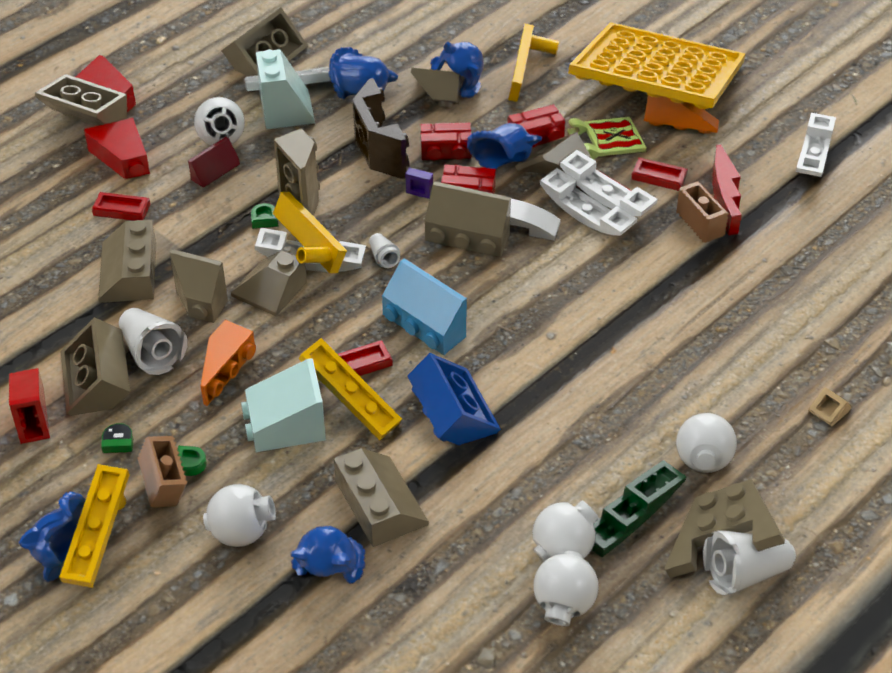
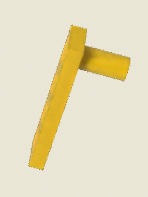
[508,23,559,102]
[273,192,347,273]
[299,338,402,441]
[59,464,130,588]

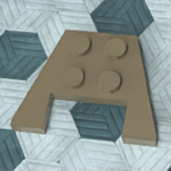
[665,479,785,578]

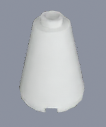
[119,308,188,375]
[703,530,796,595]

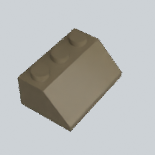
[221,7,308,77]
[35,74,127,125]
[274,128,320,216]
[425,181,511,257]
[98,220,156,303]
[60,317,130,416]
[334,448,429,547]

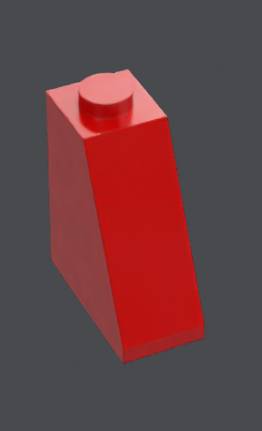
[76,55,136,112]
[84,118,150,180]
[9,368,50,444]

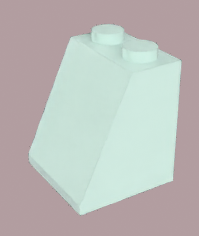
[256,49,315,129]
[241,358,326,452]

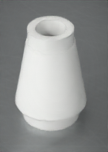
[369,233,400,268]

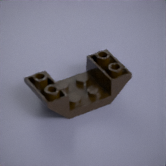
[353,78,410,179]

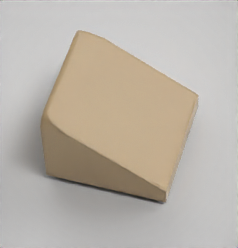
[808,387,851,427]

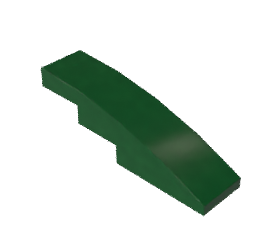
[592,460,687,557]

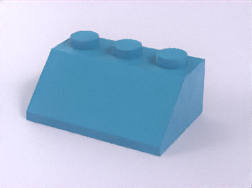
[382,258,467,355]

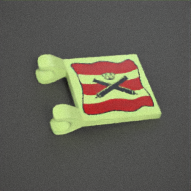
[567,117,646,159]

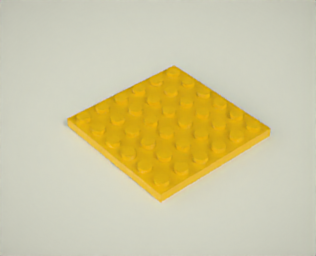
[568,22,746,109]

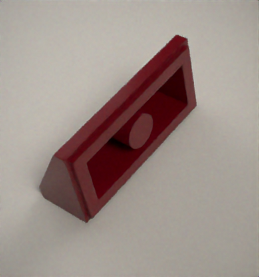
[188,136,240,187]

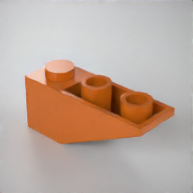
[644,96,719,134]
[200,319,256,406]

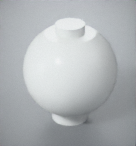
[194,97,245,146]
[676,413,737,473]
[203,484,276,547]
[533,500,599,561]
[533,551,598,626]

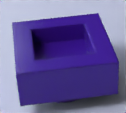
[405,167,433,199]

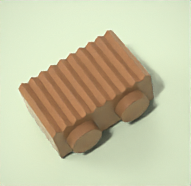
[676,181,729,243]
[137,436,188,508]

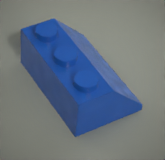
[407,353,501,445]

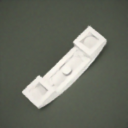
[796,113,836,177]
[560,150,658,216]
[540,168,637,236]
[510,199,561,241]
[255,228,366,272]

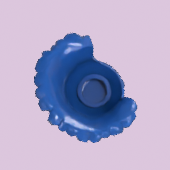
[430,42,484,99]
[329,47,398,99]
[467,123,542,169]
[19,491,86,582]
[291,526,365,583]

